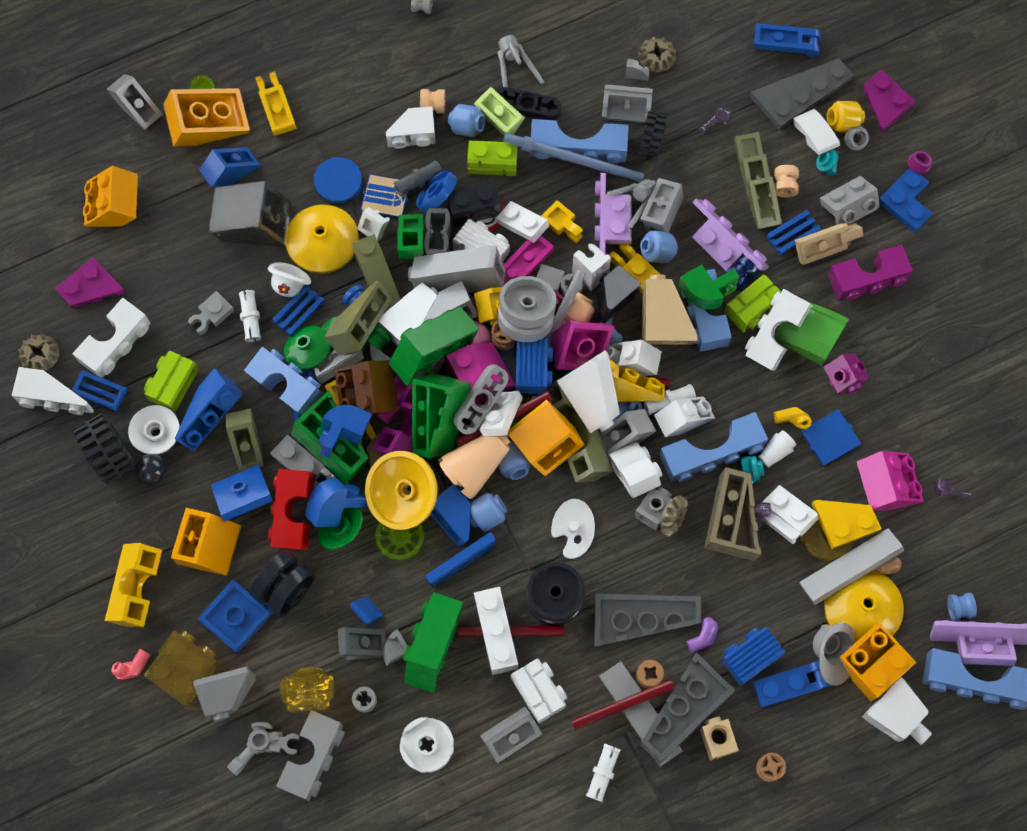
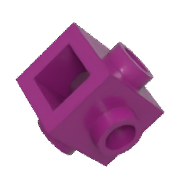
[824,353,869,394]

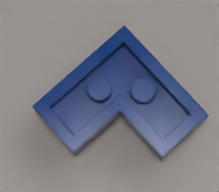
[879,168,933,233]

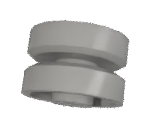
[498,276,556,342]

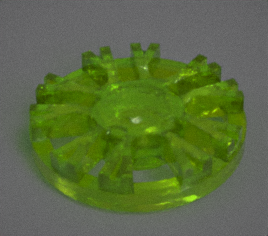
[375,522,424,560]

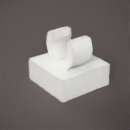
[357,207,390,241]

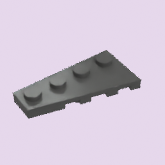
[750,59,854,130]
[594,594,701,647]
[640,653,735,764]

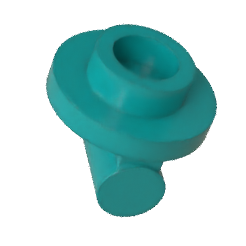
[816,149,838,176]
[741,456,765,483]

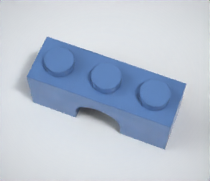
[681,269,732,352]
[244,347,324,415]

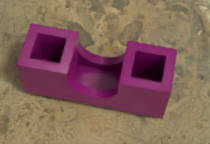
[828,245,913,301]
[372,384,412,457]

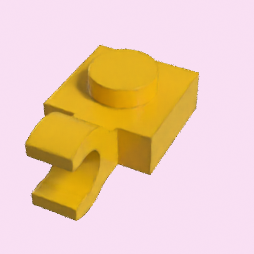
[541,200,583,243]

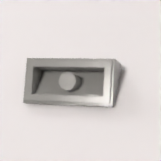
[480,707,542,763]

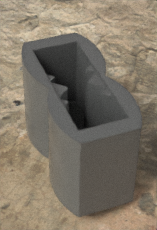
[424,208,451,255]

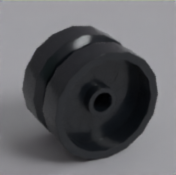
[249,550,316,619]
[527,562,585,626]

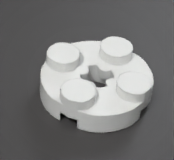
[400,717,454,773]

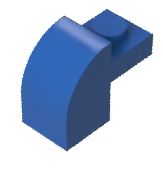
[318,405,372,458]
[305,478,367,527]

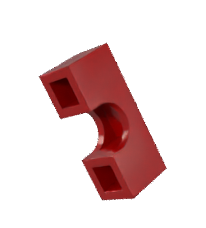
[268,469,316,551]

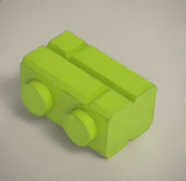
[467,141,518,176]
[724,275,781,333]
[144,351,199,412]

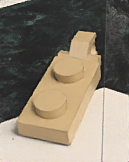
[795,223,863,265]

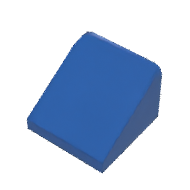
[350,597,383,628]

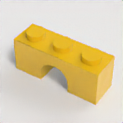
[105,543,162,627]

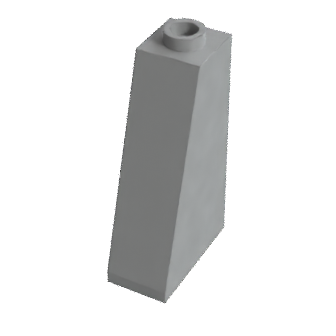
[408,245,506,293]

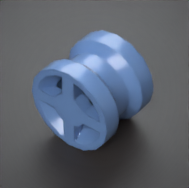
[947,592,977,621]

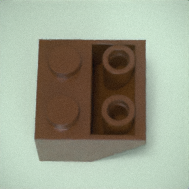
[335,360,399,416]

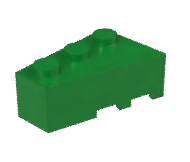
[389,307,479,387]
[403,592,463,693]

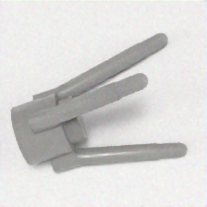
[497,35,544,87]
[607,179,656,228]

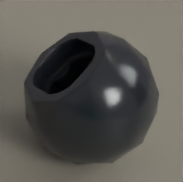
[135,454,168,486]

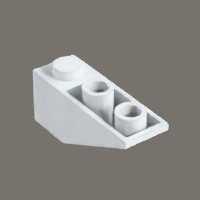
[12,367,93,415]

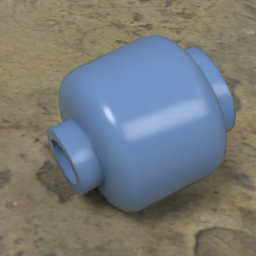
[448,104,485,137]
[640,230,678,264]
[498,440,532,480]
[470,493,507,531]

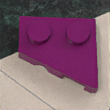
[863,70,915,133]
[55,257,125,309]

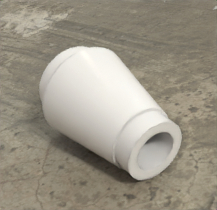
[758,430,797,468]

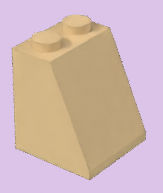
[642,275,697,345]

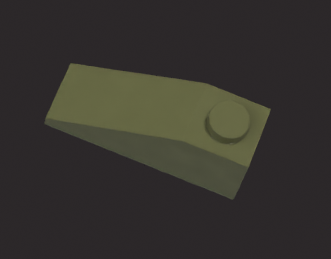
[352,234,401,314]
[324,280,392,355]

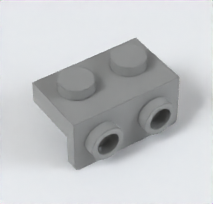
[820,176,880,225]

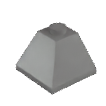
[193,666,256,722]

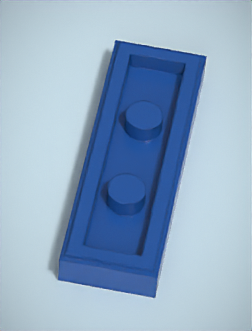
[425,532,496,588]

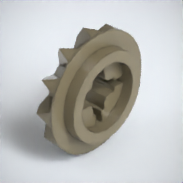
[638,36,676,72]
[18,333,59,371]
[660,496,688,536]

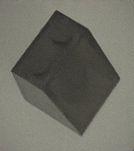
[209,181,291,246]

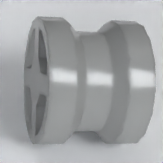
[411,0,433,14]

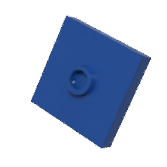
[211,464,273,521]

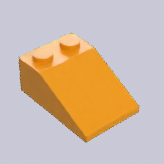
[163,88,250,147]

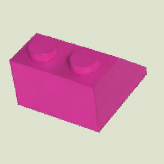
[447,343,516,409]

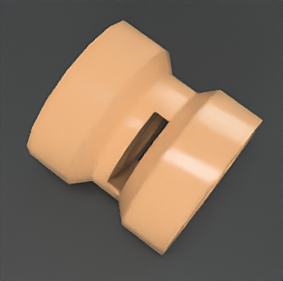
[420,89,446,114]
[774,165,799,197]

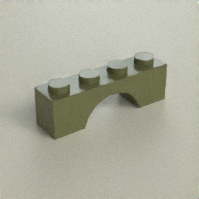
[547,378,613,482]

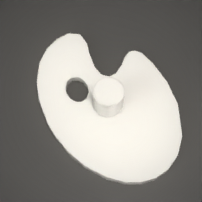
[551,499,595,559]

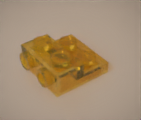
[144,630,220,707]

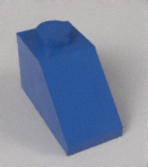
[199,147,260,188]
[430,484,471,547]

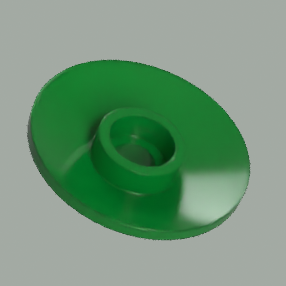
[284,326,332,371]
[318,507,363,550]

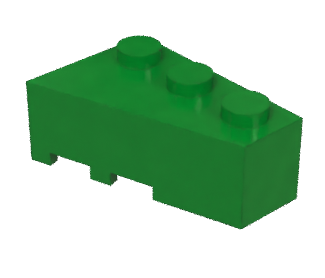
[412,374,471,459]
[291,390,368,485]

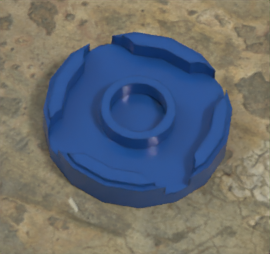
[314,157,362,204]
[416,170,457,213]

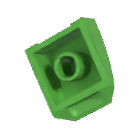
[776,302,849,366]

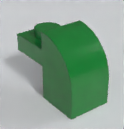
[397,214,425,260]
[678,265,740,309]

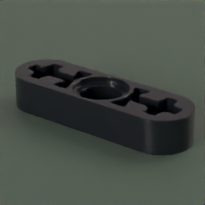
[496,87,561,120]

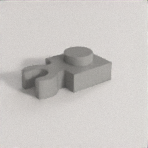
[188,291,234,335]

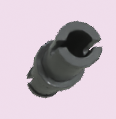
[393,160,442,196]

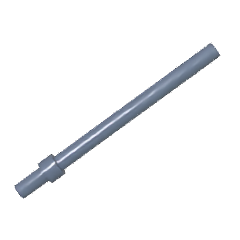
[503,132,644,182]

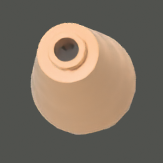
[438,435,511,499]

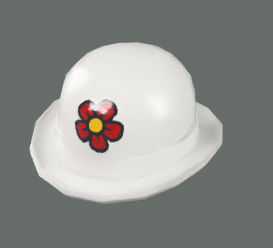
[268,262,311,297]

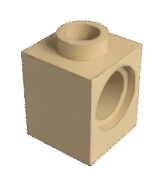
[700,717,739,761]

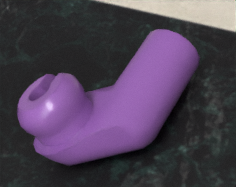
[686,617,718,653]

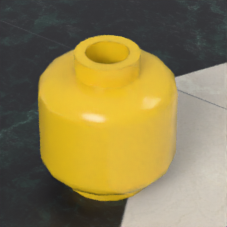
[827,101,865,132]

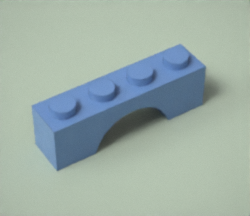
[530,119,629,163]
[659,412,768,483]
[922,648,1027,710]

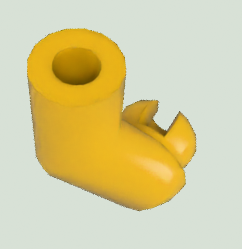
[773,407,812,429]

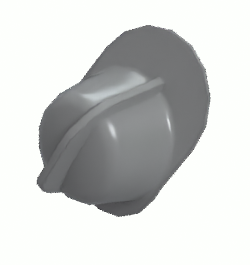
[813,622,854,686]

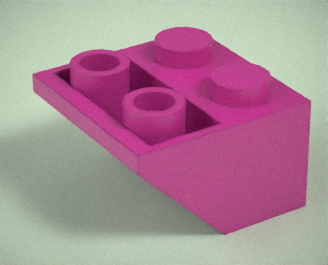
[856,451,924,511]

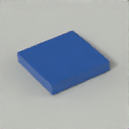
[198,580,273,654]

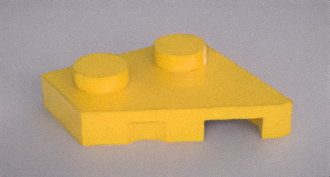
[812,500,882,549]

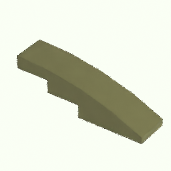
[734,132,782,229]

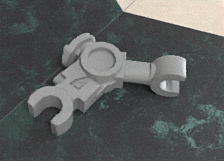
[227,722,300,776]

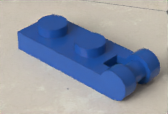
[753,23,821,57]
[752,661,832,708]

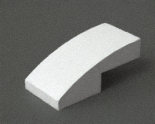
[793,109,840,155]

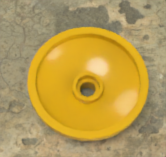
[285,205,359,274]
[365,451,437,530]
[824,570,904,644]

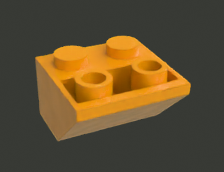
[83,165,138,227]
[508,400,585,476]
[171,508,241,576]
[839,622,916,702]

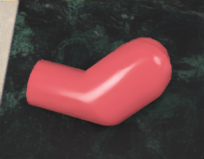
[111,649,151,680]

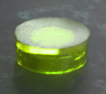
[190,75,215,89]

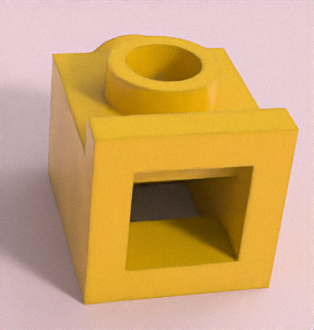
[474,287,503,326]

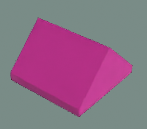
[551,321,614,370]

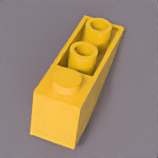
[609,359,665,402]

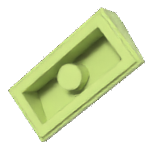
[474,87,525,135]

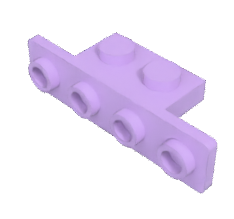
[595,173,630,254]
[692,199,769,271]
[930,620,1027,666]

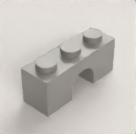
[276,710,345,801]

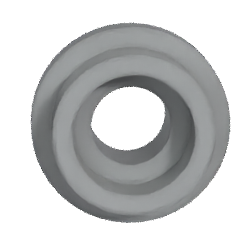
[845,126,869,150]

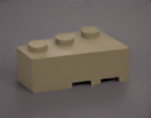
[704,468,761,561]

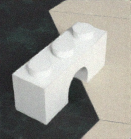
[745,289,813,371]
[72,298,151,378]
[474,587,518,675]

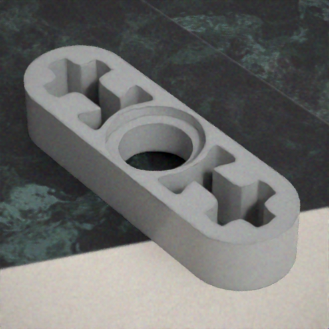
[453,365,508,434]

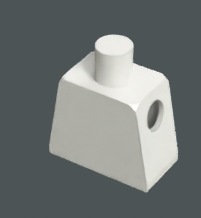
[862,677,932,745]

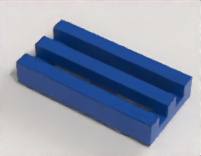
[766,210,822,256]
[272,285,325,336]
[71,370,129,413]

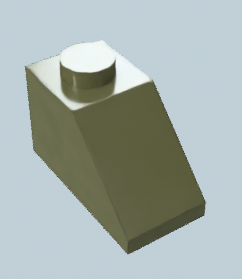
[226,408,264,472]

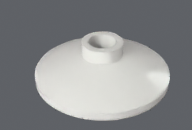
[128,405,180,455]

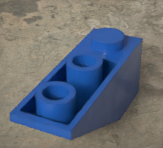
[174,368,243,451]

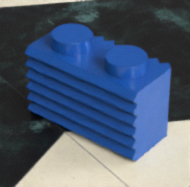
[516,338,553,394]
[721,627,786,687]

